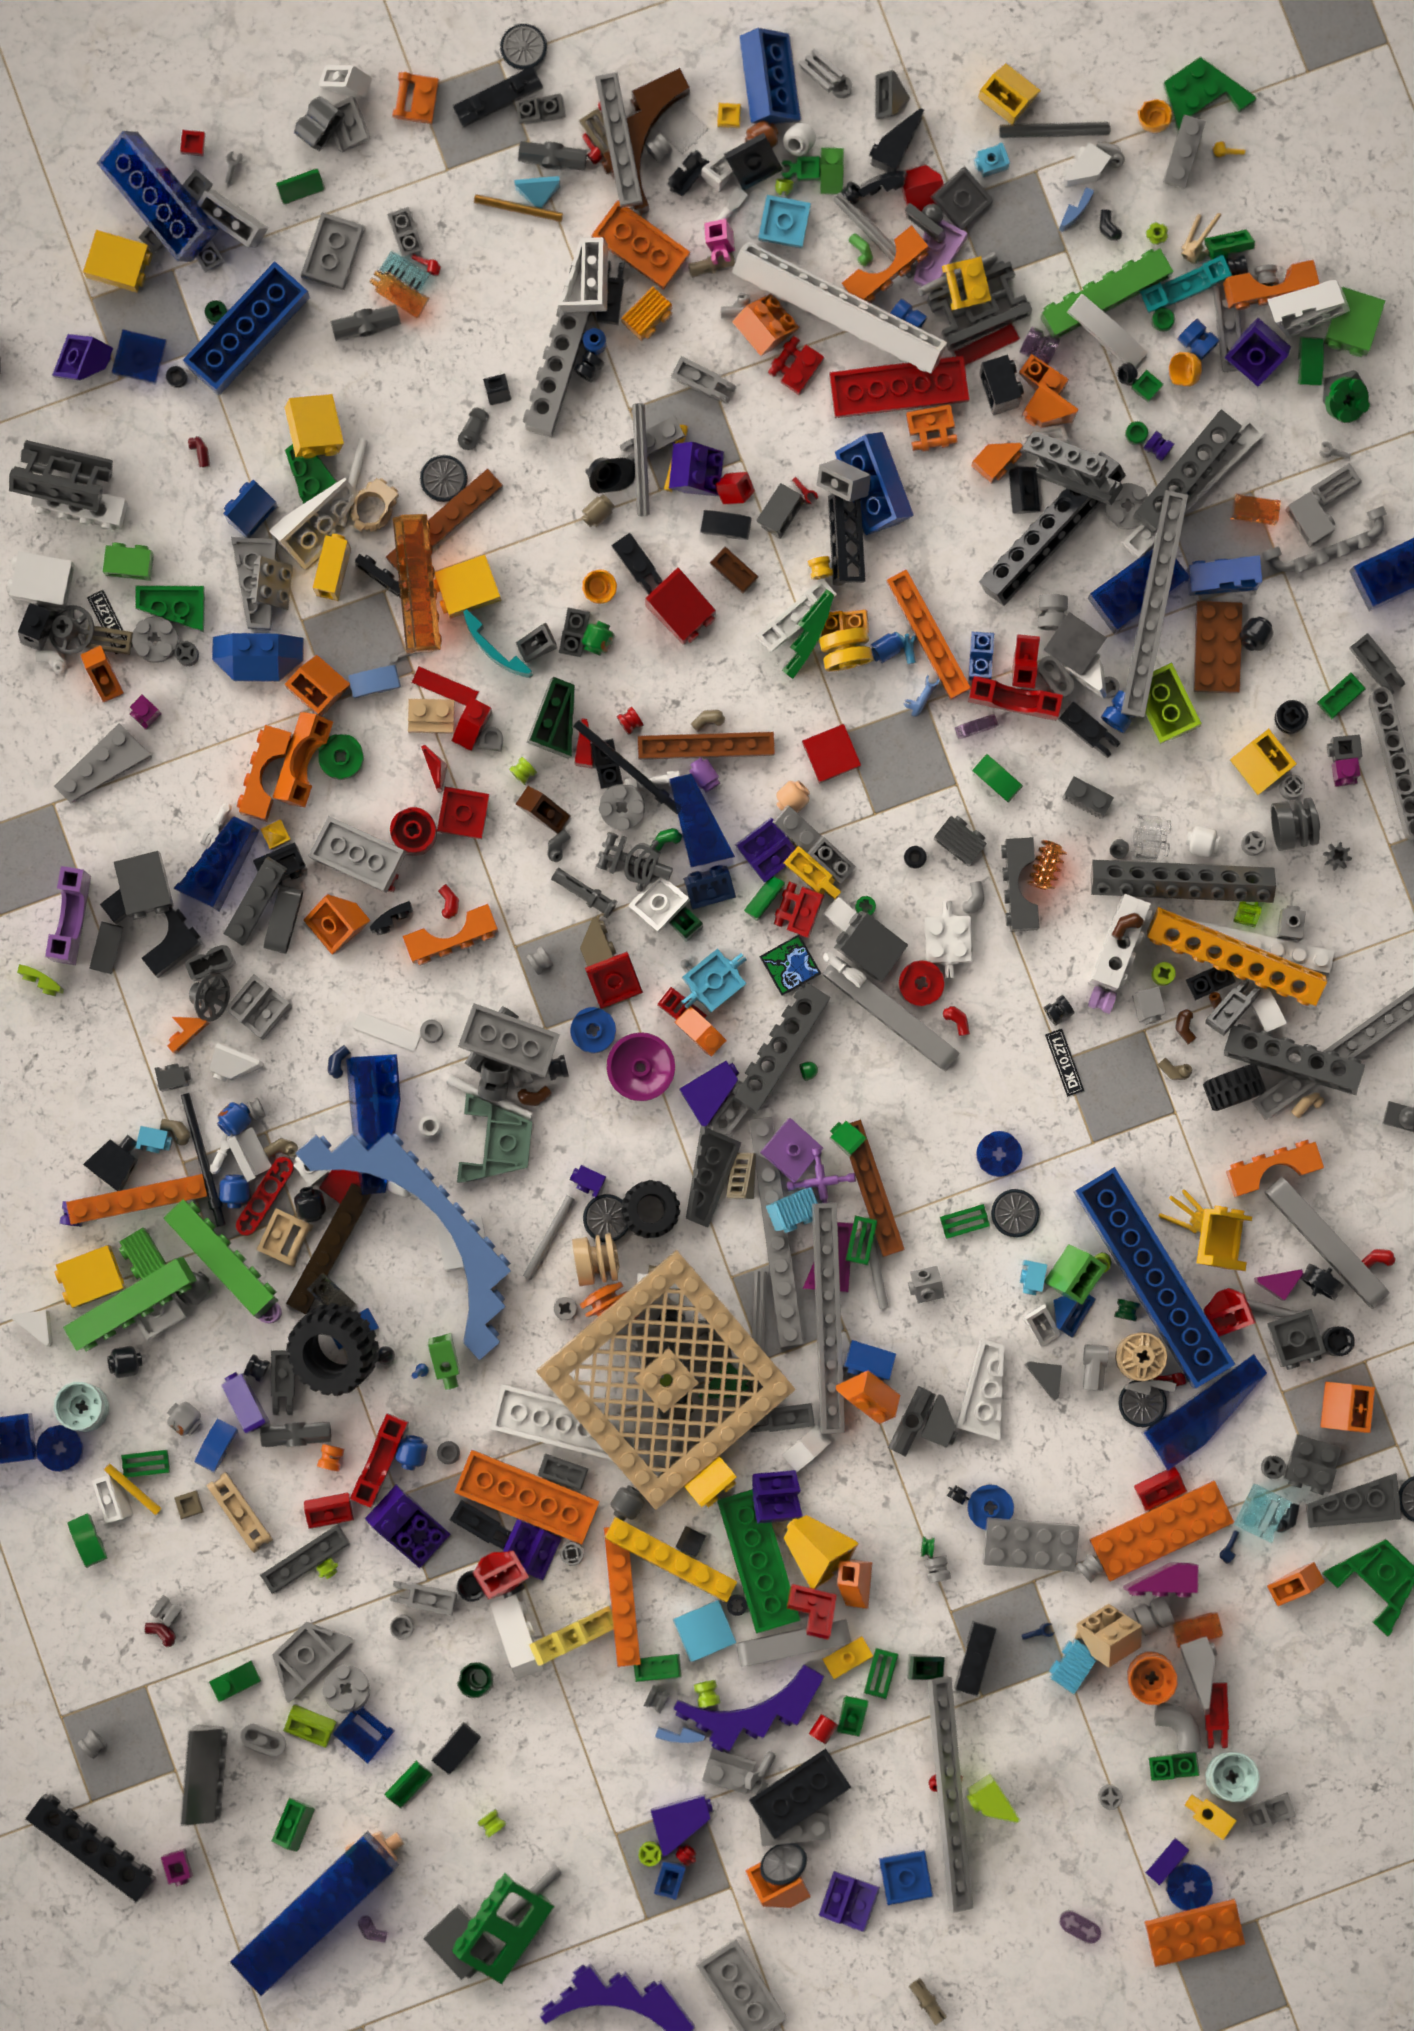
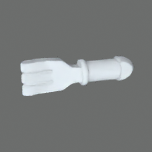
[715,186,748,221]
[200,803,232,849]
[823,952,866,988]
[210,1133,233,1174]

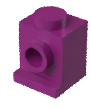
[129,694,162,729]
[1331,758,1361,787]
[161,1848,193,1886]

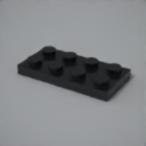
[748,1748,851,1840]

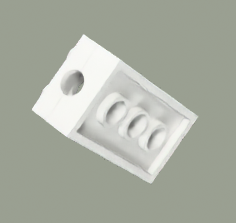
[1088,894,1152,992]

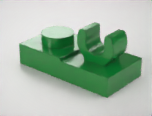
[1204,229,1255,260]

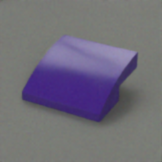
[735,818,795,883]
[752,1470,803,1524]
[503,1519,562,1580]
[818,1871,880,1932]

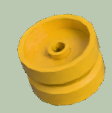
[819,627,874,672]

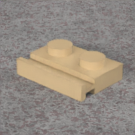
[408,699,455,734]

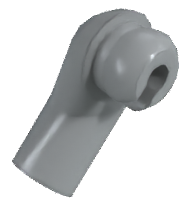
[721,293,751,318]
[962,881,984,913]

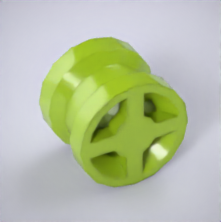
[509,757,537,785]
[1151,962,1176,986]
[477,1809,506,1838]
[639,1841,662,1867]

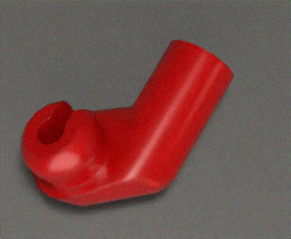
[943,1006,970,1036]

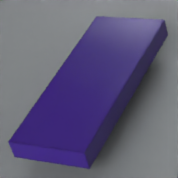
[1145,1838,1189,1886]

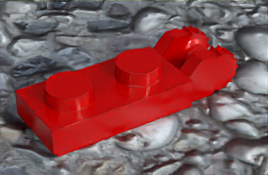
[1204,1682,1229,1749]

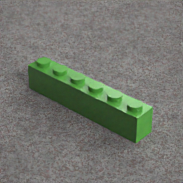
[1040,248,1173,341]
[163,1199,279,1319]
[63,1257,197,1352]

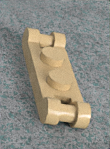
[207,1472,273,1553]

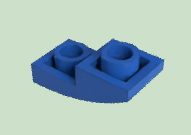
[968,631,994,680]
[194,1418,238,1473]

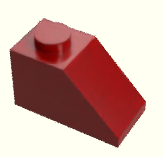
[451,697,492,751]

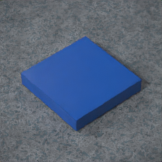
[879,1850,933,1905]

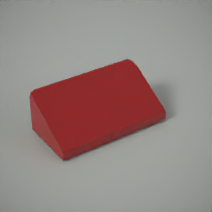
[1134,1467,1187,1511]
[304,1493,354,1529]

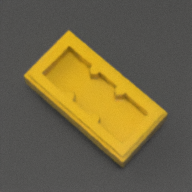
[822,1636,873,1679]

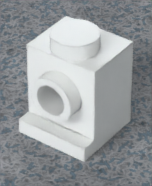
[293,1156,329,1187]

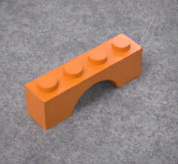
[841,225,930,304]
[1223,260,1320,310]
[272,712,333,808]
[237,725,293,822]
[403,904,499,965]
[1226,1140,1324,1197]

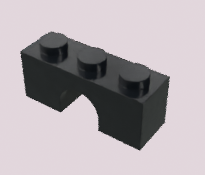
[954,1621,996,1696]

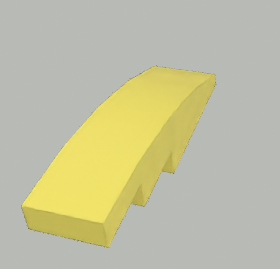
[529,1606,614,1666]

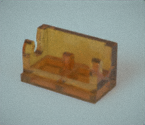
[1231,493,1281,526]
[1171,1611,1223,1648]

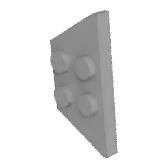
[272,1622,353,1703]

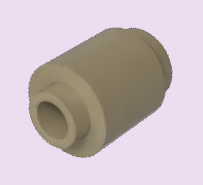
[581,494,615,528]

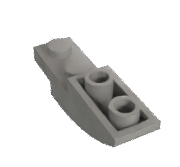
[772,805,856,884]

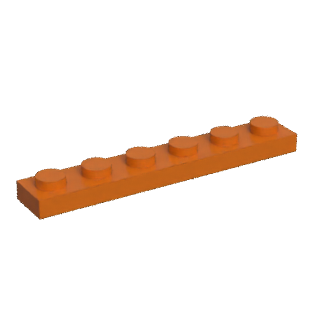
[886,569,971,700]
[66,1174,207,1225]
[604,1527,641,1667]

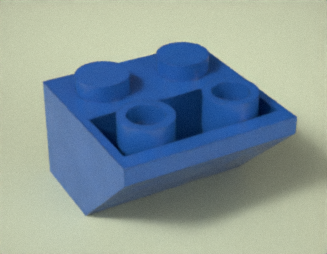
[223,480,278,538]
[844,1340,896,1381]

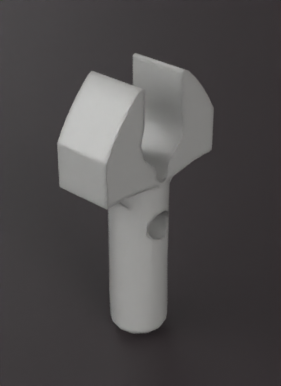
[745,1752,776,1794]

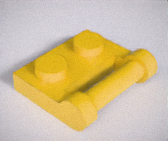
[942,256,992,310]

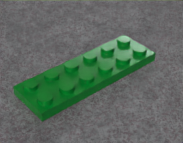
[717,1489,801,1634]

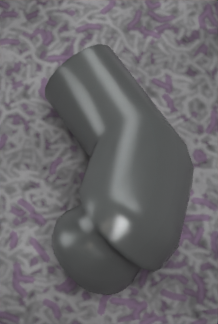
[547,829,571,862]

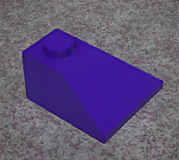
[52,334,114,381]

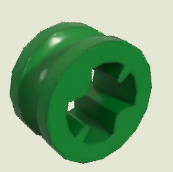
[855,896,876,915]
[921,1536,935,1558]

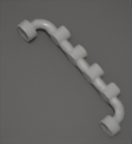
[1262,506,1387,574]

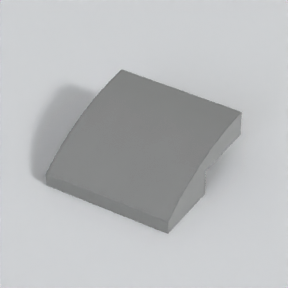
[225,974,292,1040]

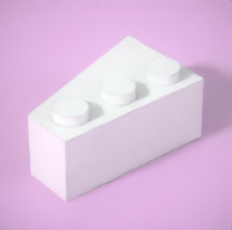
[557,237,608,312]
[1267,280,1350,338]
[490,1595,544,1679]

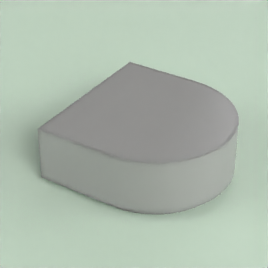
[479,727,503,752]

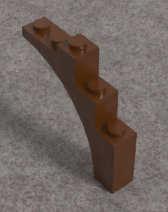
[601,68,690,215]

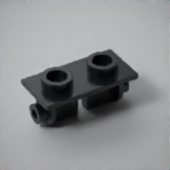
[667,150,710,197]

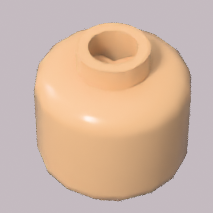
[776,780,810,813]

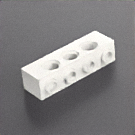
[31,494,128,531]

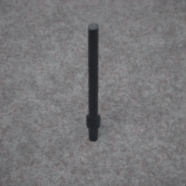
[573,720,682,814]
[181,1093,226,1227]

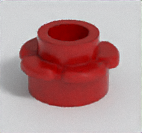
[675,1845,697,1866]

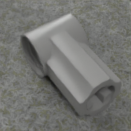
[1083,1344,1109,1391]

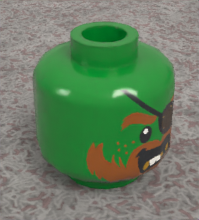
[582,621,615,656]

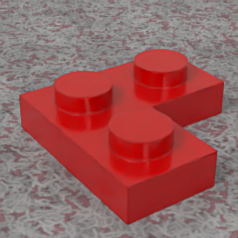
[787,1584,837,1640]

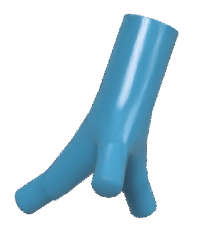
[896,632,917,664]

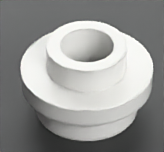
[419,1116,442,1139]

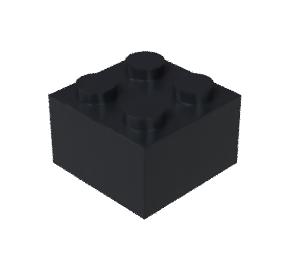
[979,354,1024,415]

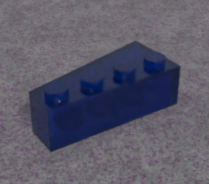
[668,773,735,868]
[173,816,260,912]

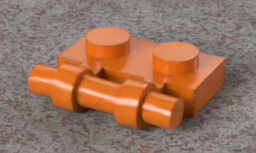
[906,404,957,452]

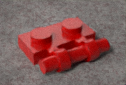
[768,336,824,395]
[774,881,825,938]

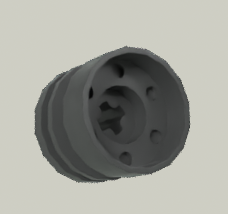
[1271,798,1320,851]

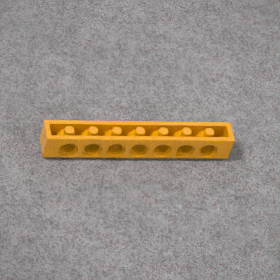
[1147,907,1327,1006]

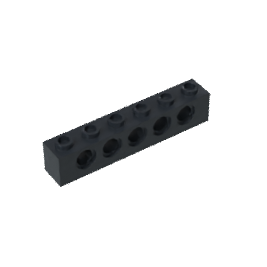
[25,1794,156,1903]

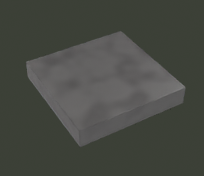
[931,166,994,230]
[1044,612,1107,676]

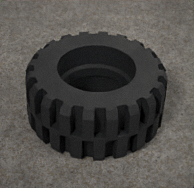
[286,1303,379,1396]

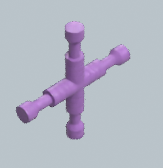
[787,1147,856,1203]

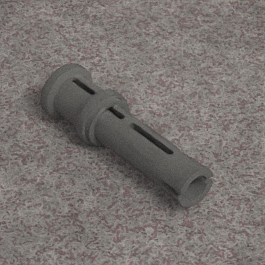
[551,867,618,918]

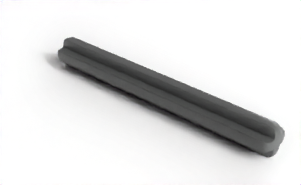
[999,122,1110,138]

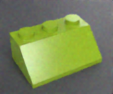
[1145,662,1202,744]
[966,1774,1020,1823]

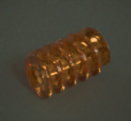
[1027,840,1067,890]

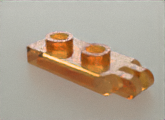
[369,270,430,318]

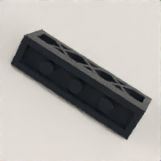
[828,493,865,586]

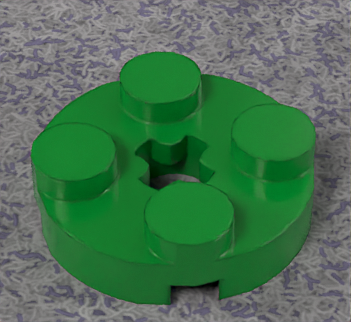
[1325,377,1370,423]
[318,734,364,780]

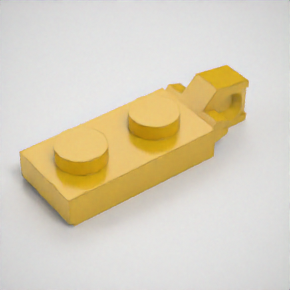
[783,846,841,899]

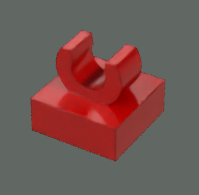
[180,130,206,156]

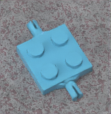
[681,948,747,1013]

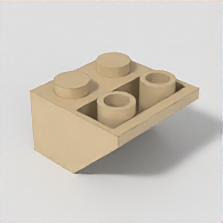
[1076,1604,1142,1667]

